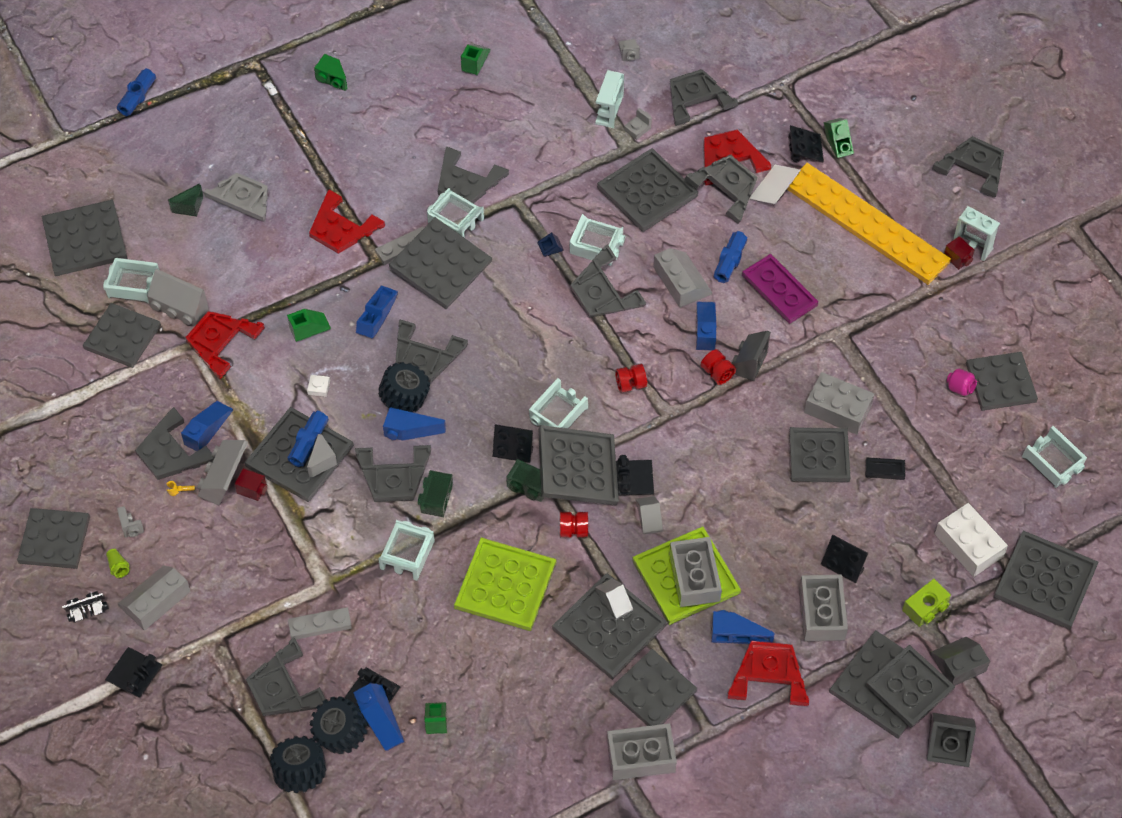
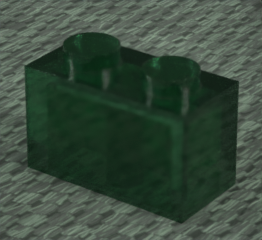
[506,459,544,502]
[418,470,453,517]

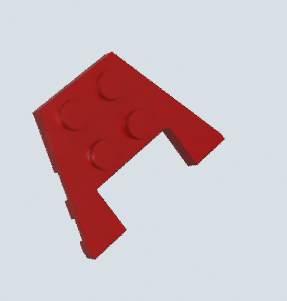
[704,129,771,186]
[309,189,385,254]
[185,311,265,379]
[727,641,809,706]

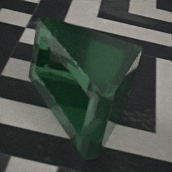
[168,183,204,217]

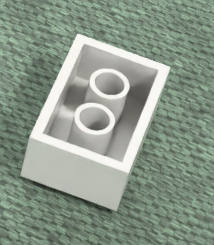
[935,503,1008,577]

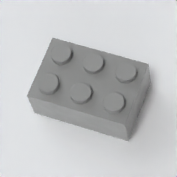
[804,372,875,435]
[669,537,722,607]
[799,575,848,641]
[607,723,677,780]

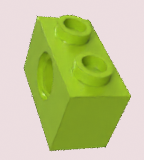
[902,579,951,627]

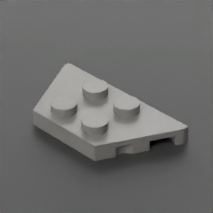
[204,173,268,222]

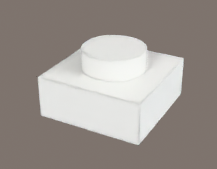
[307,375,330,397]

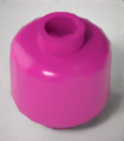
[947,369,977,396]

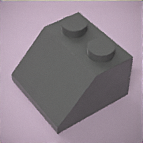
[732,330,771,381]
[930,637,990,686]
[927,713,976,767]

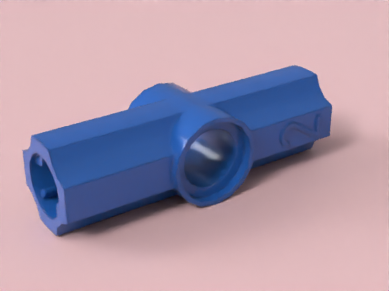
[117,68,156,116]
[714,231,747,283]
[287,410,329,467]

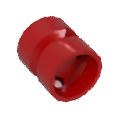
[700,349,736,385]
[615,363,647,393]
[560,512,588,538]

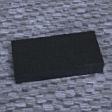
[865,457,905,480]

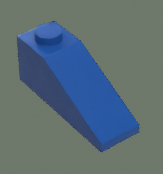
[696,302,716,350]
[181,401,233,451]
[383,408,446,441]
[712,610,774,644]
[354,683,404,751]

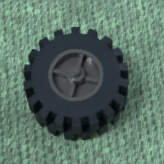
[378,362,430,412]
[310,696,368,754]
[270,736,326,793]

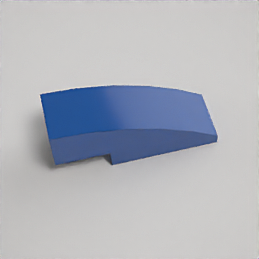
[356,285,398,339]

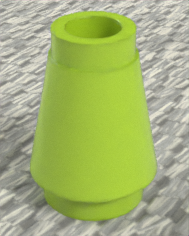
[106,549,129,578]

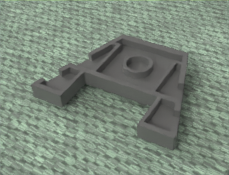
[670,69,738,126]
[932,136,1004,198]
[438,147,509,204]
[685,155,758,224]
[570,244,646,318]
[395,319,468,383]
[135,407,215,480]
[355,445,431,502]
[246,638,325,716]

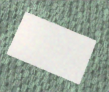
[749,165,801,204]

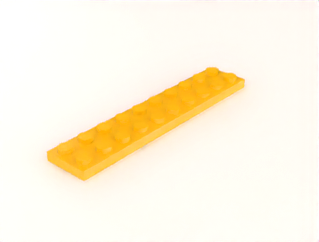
[787,163,951,285]

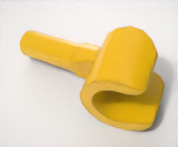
[166,481,195,496]

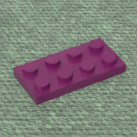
[742,254,819,324]

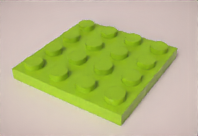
[632,527,741,625]
[454,538,556,631]

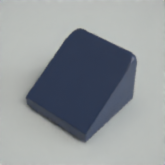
[537,232,564,257]

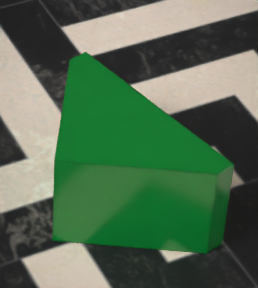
[424,702,447,734]

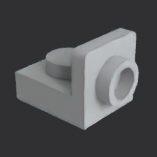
[618,39,640,61]
[624,108,652,140]
[117,506,144,538]

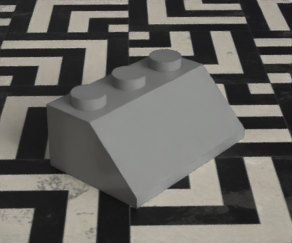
[654,248,712,308]
[147,269,209,326]
[197,440,248,505]
[118,565,191,631]

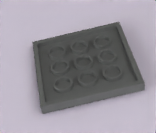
[597,148,698,232]
[42,199,128,277]
[389,217,492,309]
[244,407,354,502]
[538,425,619,505]
[994,530,1099,630]
[552,573,667,680]
[829,630,945,739]

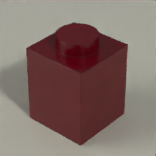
[944,236,975,270]
[235,468,267,501]

